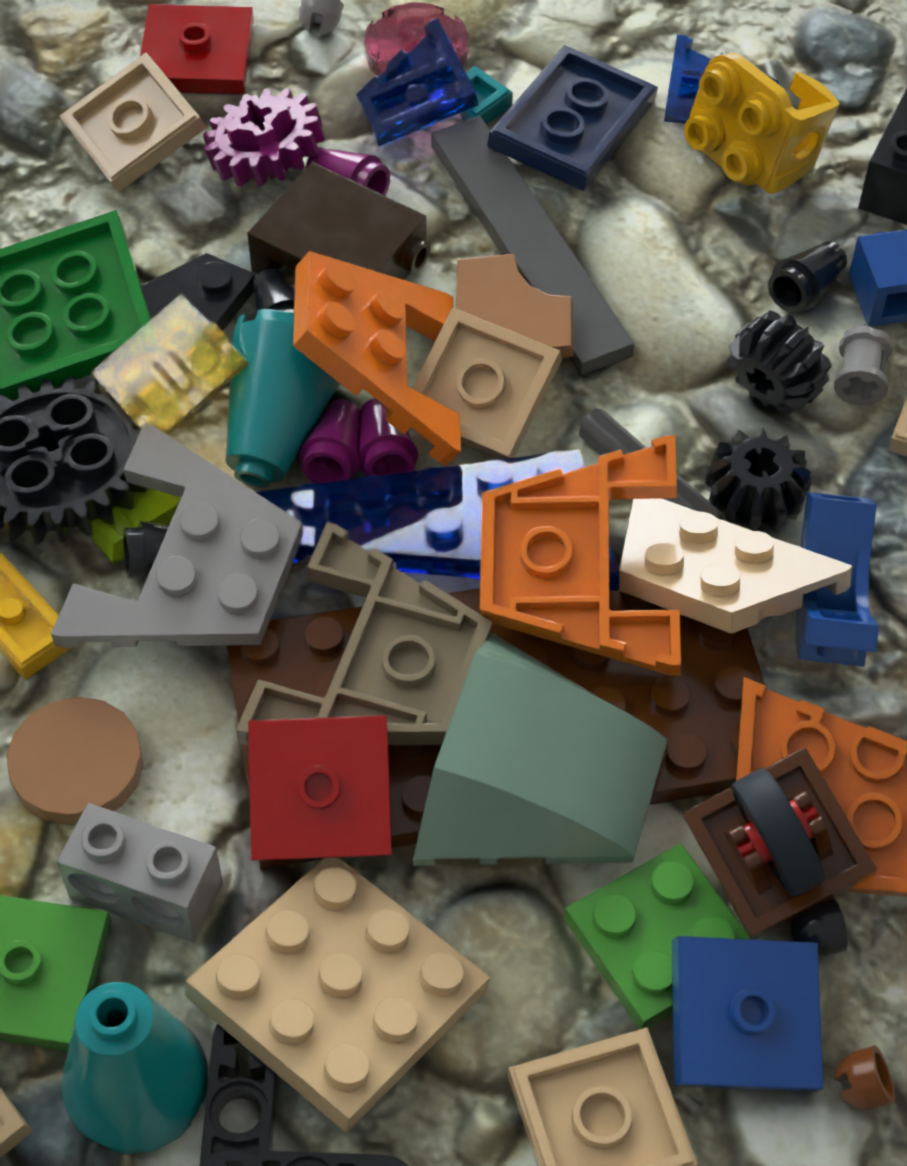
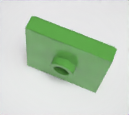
[0,895,111,1052]

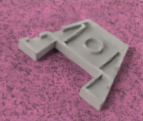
[51,423,304,648]

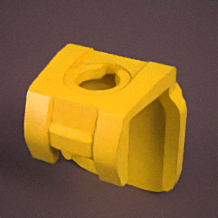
[684,52,839,194]

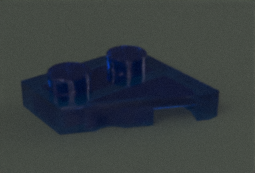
[356,18,479,147]

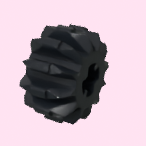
[727,310,832,415]
[705,427,812,532]

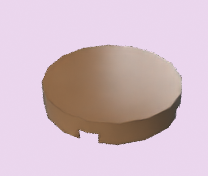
[6,697,143,825]

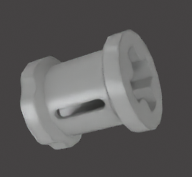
[834,326,893,406]

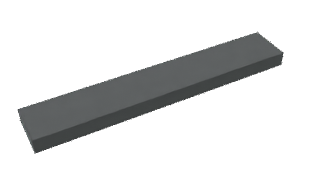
[431,116,634,376]

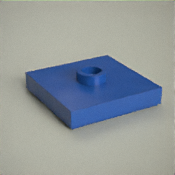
[672,936,823,1092]

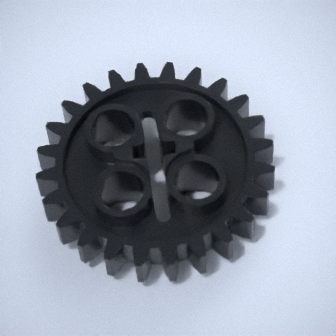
[0,377,148,545]

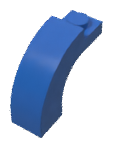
[796,492,879,667]

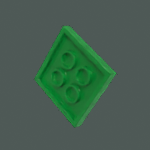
[0,210,162,401]

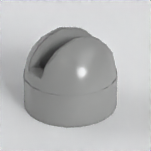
[299,0,344,35]

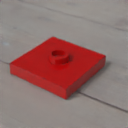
[140,4,254,94]
[248,715,392,861]

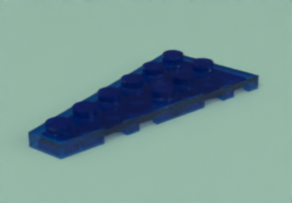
[256,449,619,591]

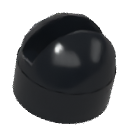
[790,897,848,956]

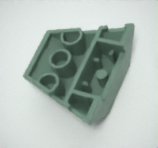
[413,633,668,866]

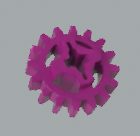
[203,88,325,187]

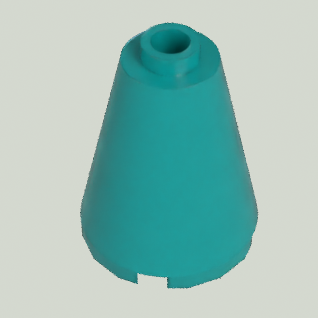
[225,309,340,488]
[62,982,208,1154]

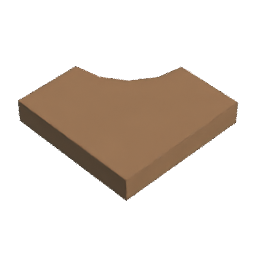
[456,254,574,358]

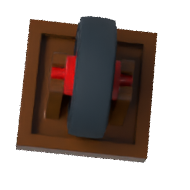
[682,747,877,940]

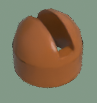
[834,1045,895,1110]

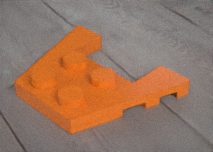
[293,251,461,466]
[480,435,681,676]

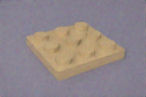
[185,858,490,1133]

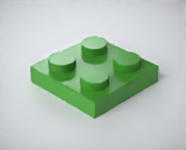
[564,843,750,1029]

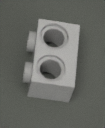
[57,803,223,943]

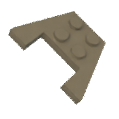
[236,522,492,746]

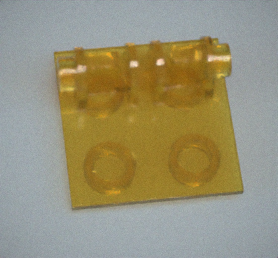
[90,294,249,435]

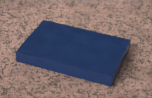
[487,45,658,191]

